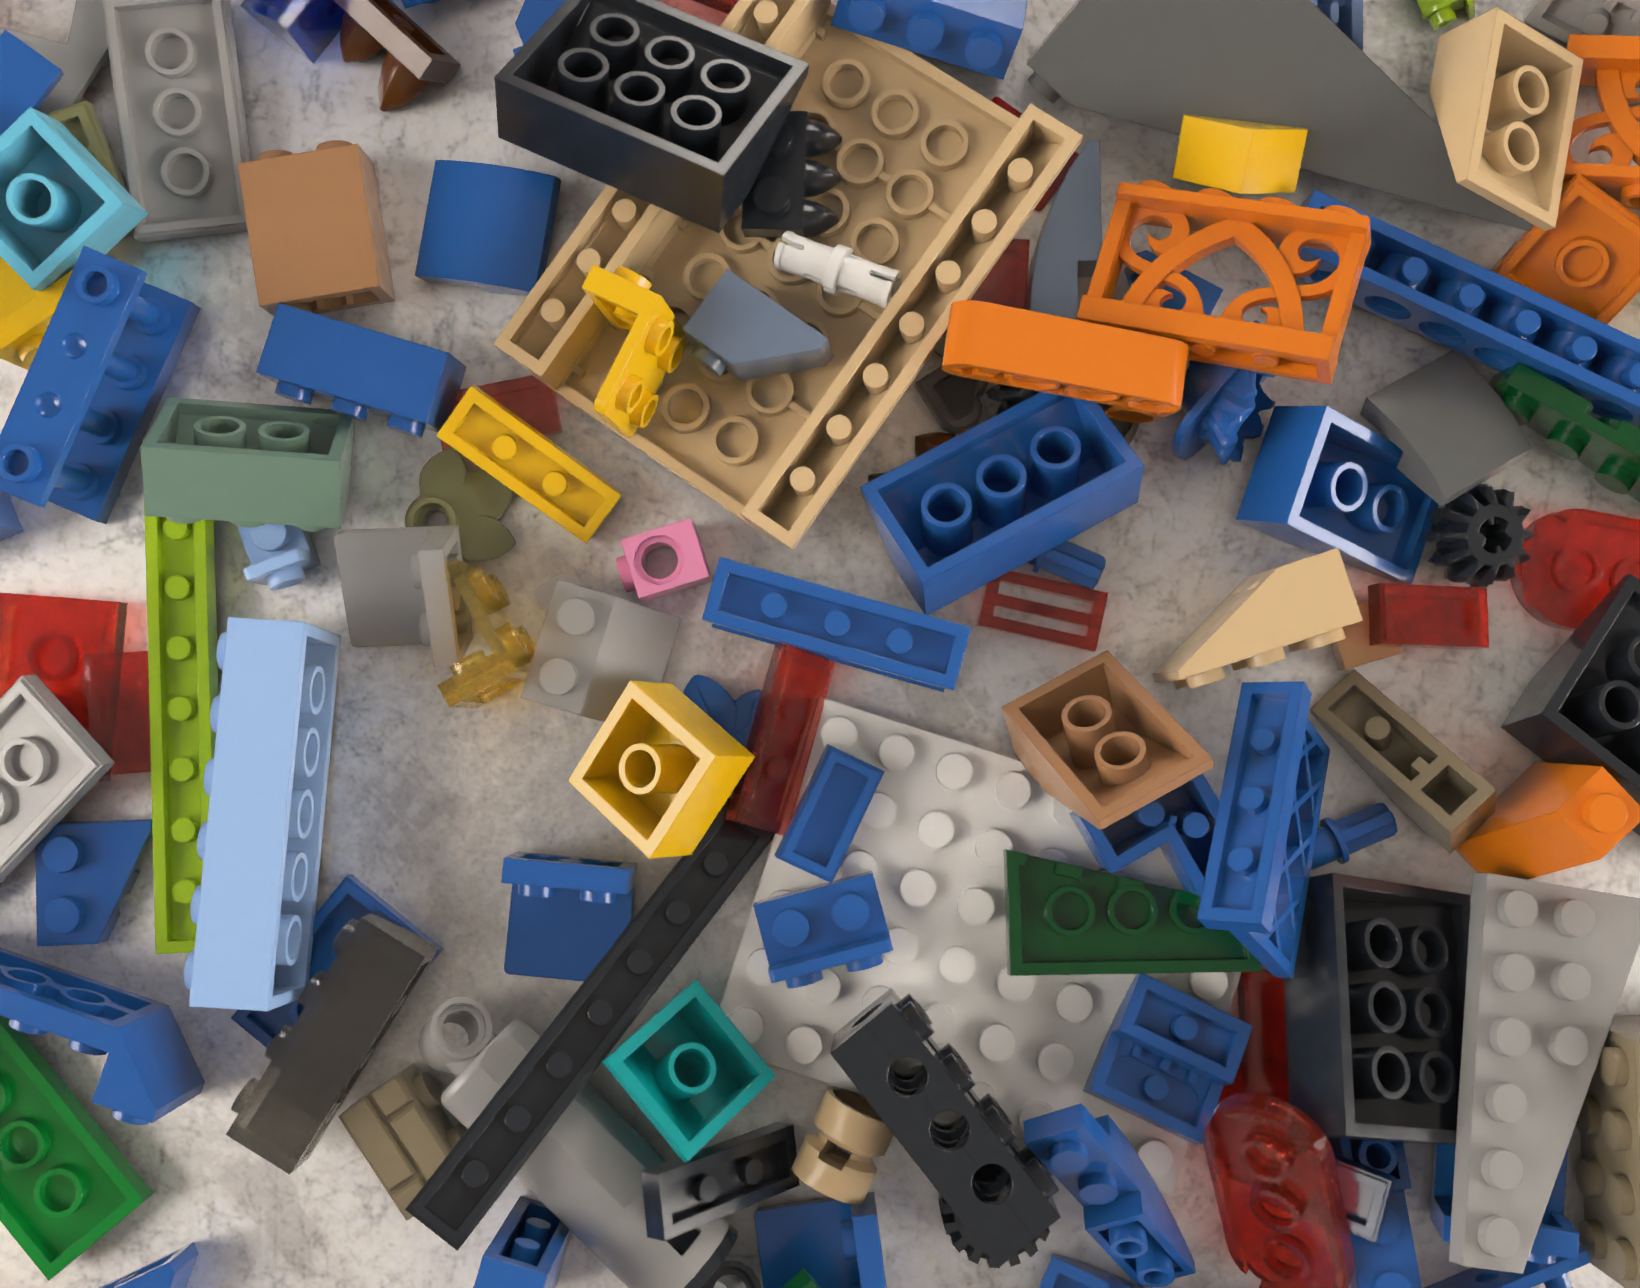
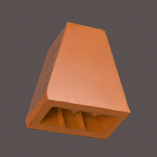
[1455,762,1640,880]

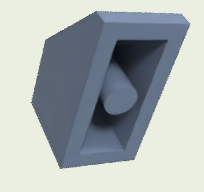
[682,269,834,381]

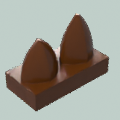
[333,0,461,112]

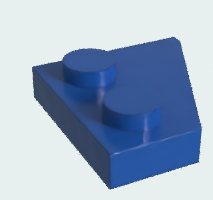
[35,819,153,946]

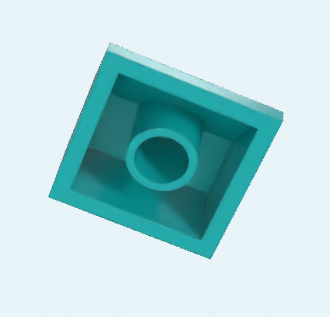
[602,979,776,1163]

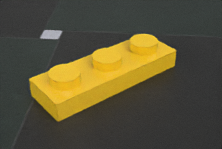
[436,385,624,544]

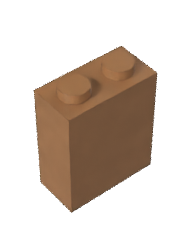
[237,140,395,316]

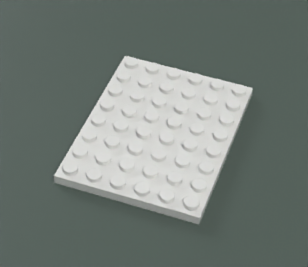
[720,697,1241,1195]

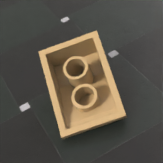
[1429,7,1583,231]

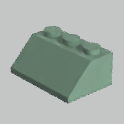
[140,397,355,532]

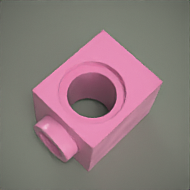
[616,518,713,602]

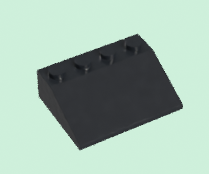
[494,0,809,233]
[1501,574,1640,836]
[1284,873,1470,1145]

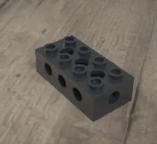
[830,987,1061,1268]

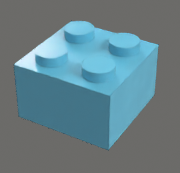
[0,107,149,291]

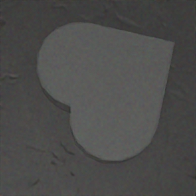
[914,366,989,435]

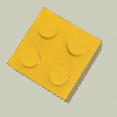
[568,680,755,859]

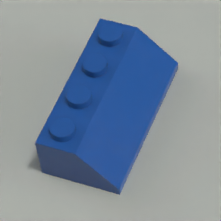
[860,392,1144,615]

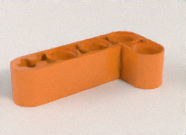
[941,300,1189,423]

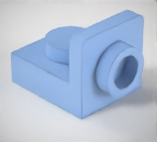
[237,524,321,590]

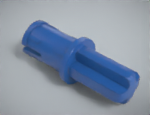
[1026,541,1106,589]
[1311,802,1398,870]

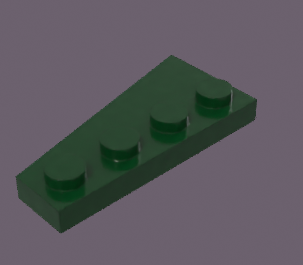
[1488,363,1640,503]
[1003,849,1261,976]

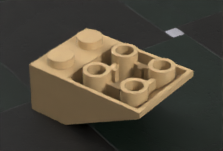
[1152,548,1363,690]

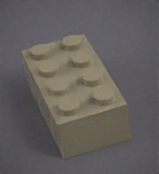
[1576,1015,1640,1288]

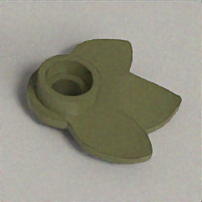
[405,447,516,562]

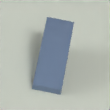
[1024,140,1102,320]

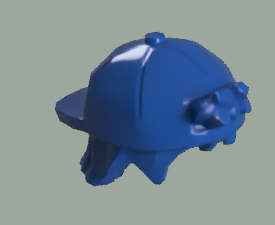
[1172,320,1276,465]

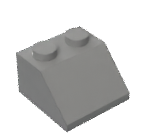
[520,579,682,722]

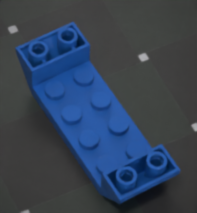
[0,947,205,1125]

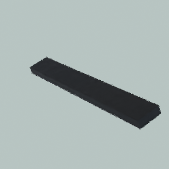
[405,798,775,1251]

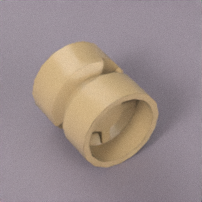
[791,1086,894,1205]

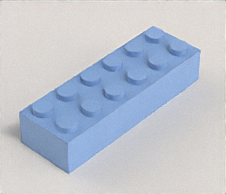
[184,617,341,1011]

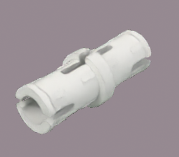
[774,230,903,309]

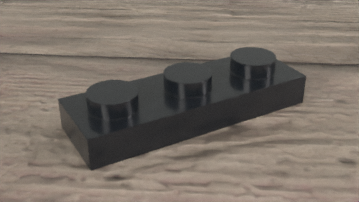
[641,1122,800,1241]

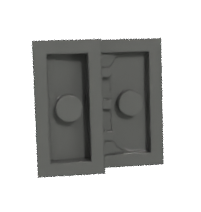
[1360,350,1531,507]

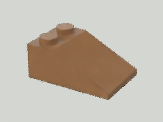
[1002,650,1214,830]

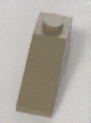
[1310,669,1497,854]

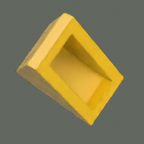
[1172,114,1308,194]

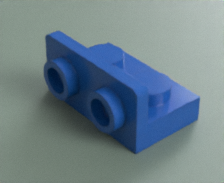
[753,871,893,988]

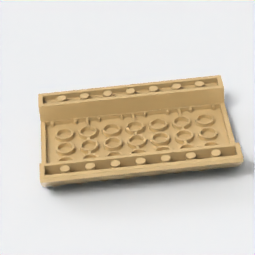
[493,0,1083,550]

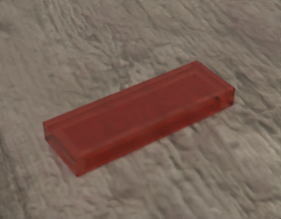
[726,644,836,836]

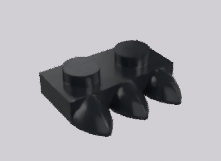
[741,111,842,238]

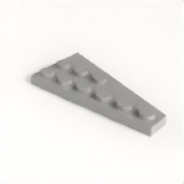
[1449,873,1640,1274]

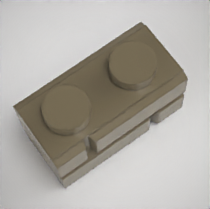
[338,1064,468,1221]

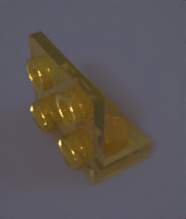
[437,559,536,709]

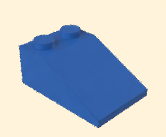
[1236,406,1439,585]

